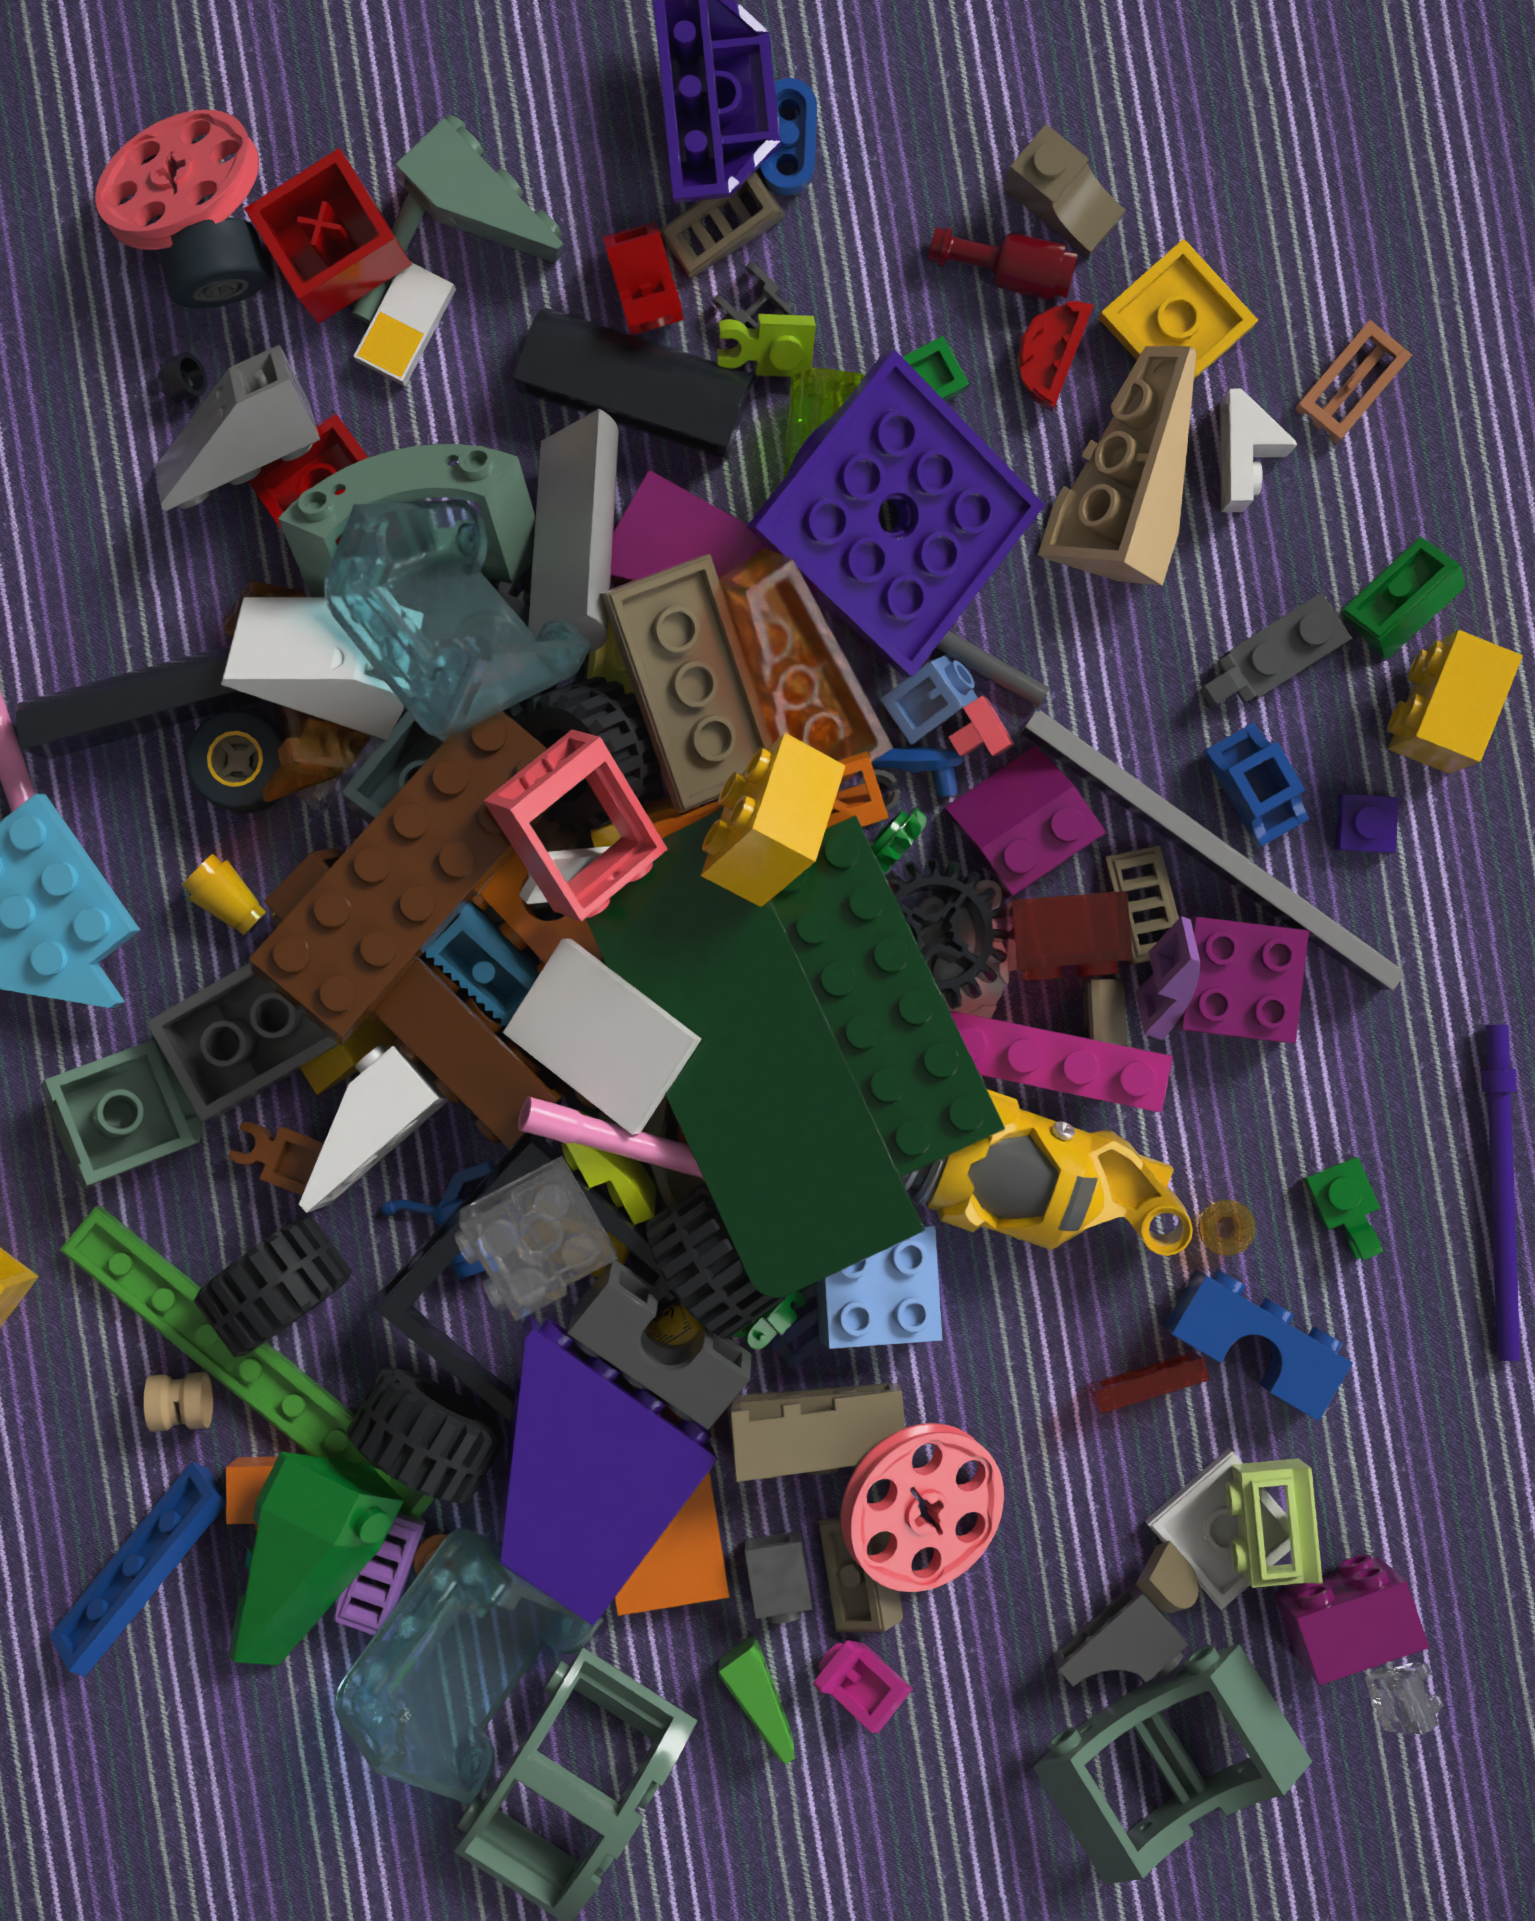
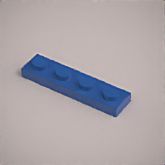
[49,1461,226,1677]

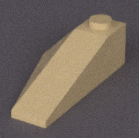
[1038,346,1196,586]

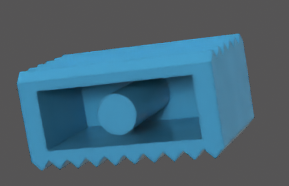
[426,902,540,1026]

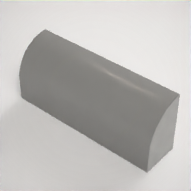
[527,409,619,662]

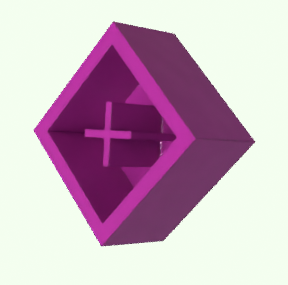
[1172,917,1309,1043]
[1273,1554,1430,1685]

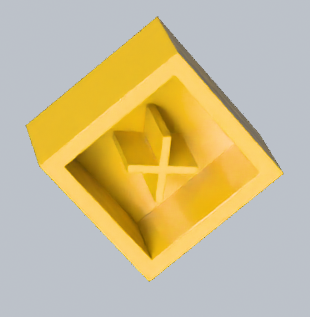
[1387,630,1523,774]
[701,733,846,907]

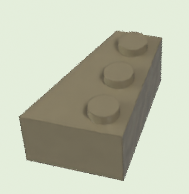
[731,1382,905,1482]

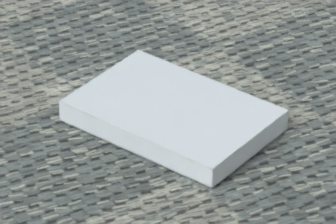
[503,938,701,1135]

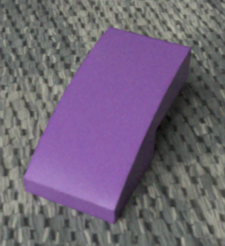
[1135,916,1200,1040]

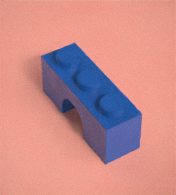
[1163,1268,1353,1421]

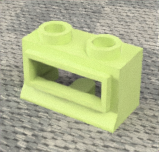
[1225,1458,1323,1588]

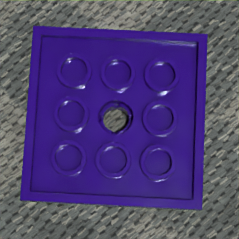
[746,349,1045,678]

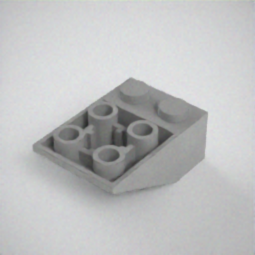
[156,344,320,511]

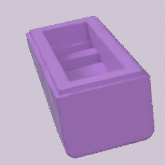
[333,1512,426,1637]

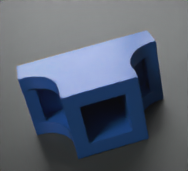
[1202,722,1310,848]

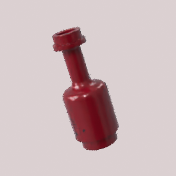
[928,227,1078,301]

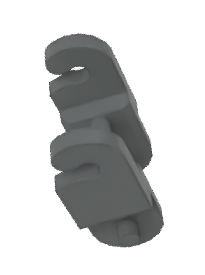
[712,261,794,329]

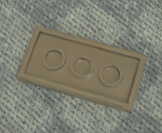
[600,554,773,813]

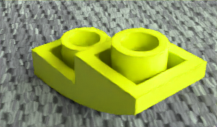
[561,1110,656,1225]

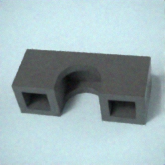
[567,1258,752,1430]

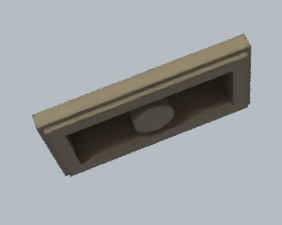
[1081,979,1128,1046]
[818,1516,903,1632]

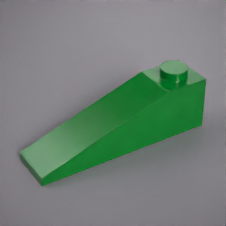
[228,1451,404,1666]

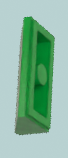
[1340,536,1465,660]

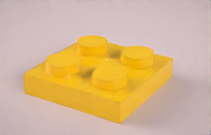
[1098,238,1258,380]

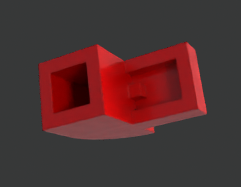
[602,221,684,335]

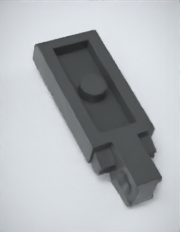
[1199,592,1352,709]

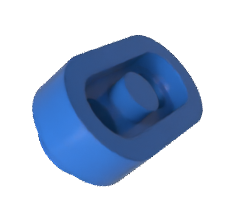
[760,78,817,196]

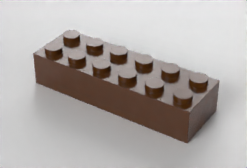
[248,696,560,1046]
[264,847,572,1148]

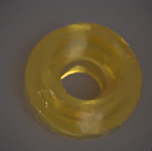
[1198,1199,1256,1256]

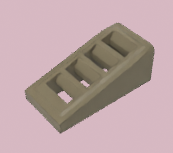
[659,170,786,278]
[1104,845,1179,966]

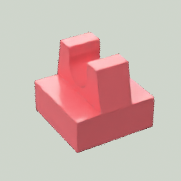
[948,696,1015,757]

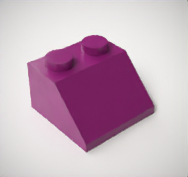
[944,745,1106,899]

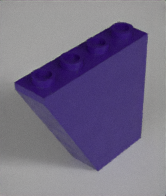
[497,1315,718,1626]

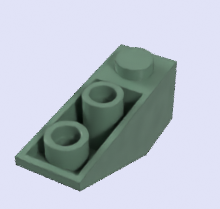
[396,118,564,263]

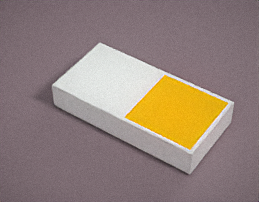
[353,262,456,386]

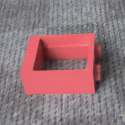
[483,730,668,921]

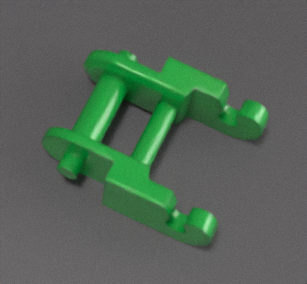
[733,1291,806,1350]

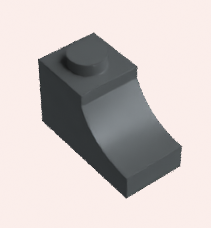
[1052,1581,1188,1687]

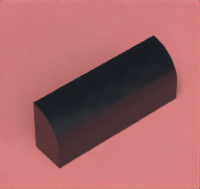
[513,307,755,459]
[16,644,261,759]

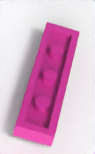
[949,1010,1173,1113]

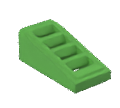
[718,1634,795,1765]

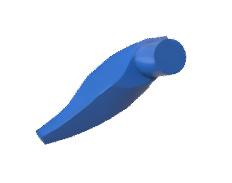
[868,747,963,797]

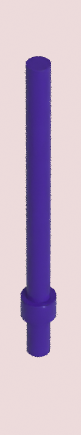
[1481,1024,1520,1361]

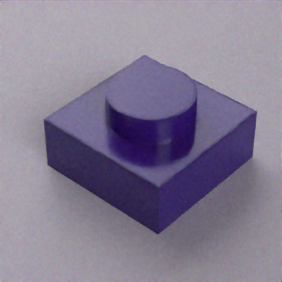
[1335,794,1399,854]

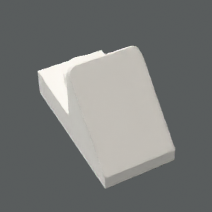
[1220,389,1297,512]

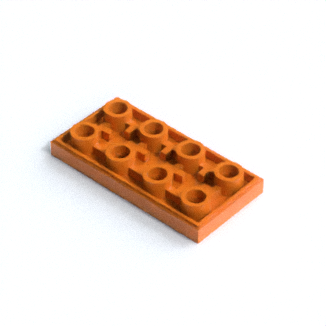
[615,1382,730,1616]

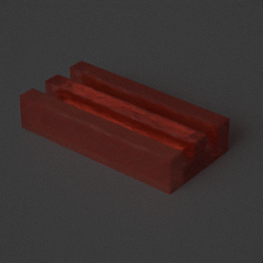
[1088,1351,1210,1414]

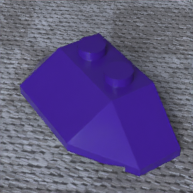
[653,0,781,203]

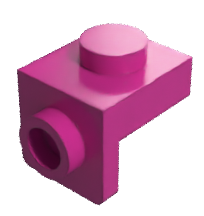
[813,1640,913,1733]

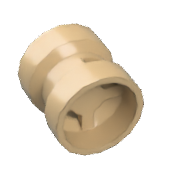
[144,1372,213,1432]

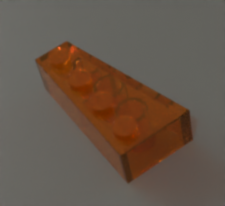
[719,548,893,785]

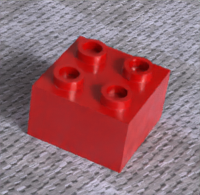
[244,148,412,324]

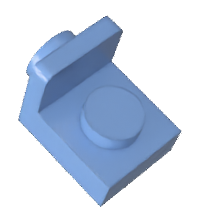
[880,655,978,745]

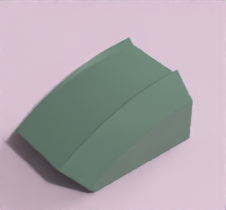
[41,1039,204,1189]

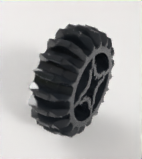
[885,858,1010,1009]

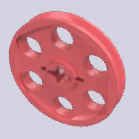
[95,110,259,250]
[840,1423,1004,1592]

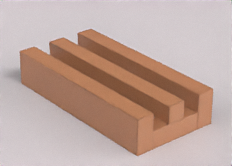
[1295,320,1412,444]

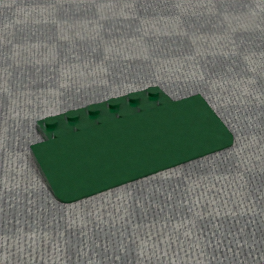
[585,807,1006,1298]

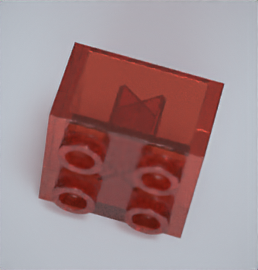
[1001,891,1133,982]

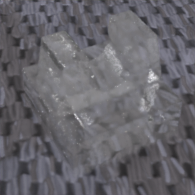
[1365,1662,1444,1735]

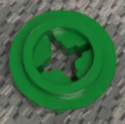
[870,807,927,873]

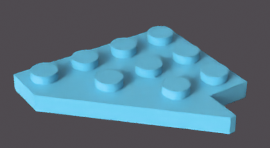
[0,794,141,1008]

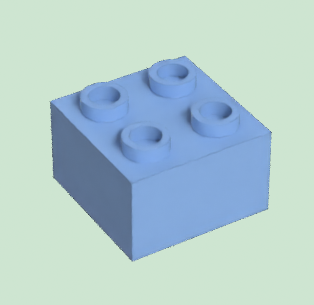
[816,1223,942,1349]

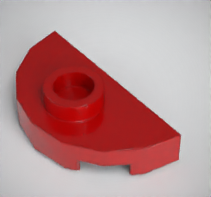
[1017,301,1094,412]

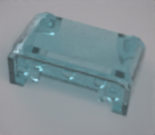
[324,500,591,736]
[334,1528,604,1805]

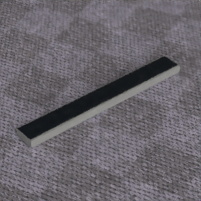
[1020,710,1405,991]

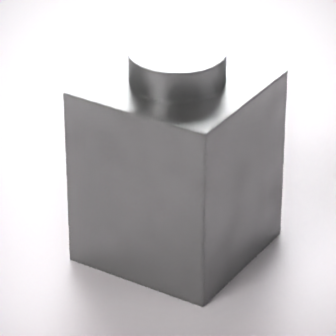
[745,1530,812,1624]

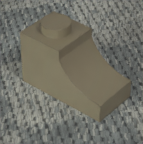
[1004,124,1126,258]

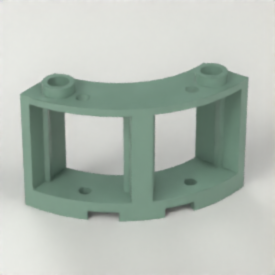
[278,444,536,602]
[1033,1644,1312,1884]
[454,1647,698,1921]

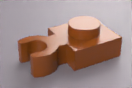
[229,1122,324,1195]

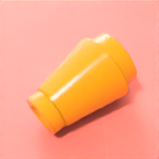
[181,854,267,936]

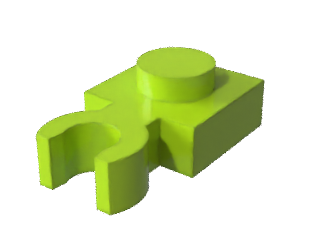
[716,314,816,377]

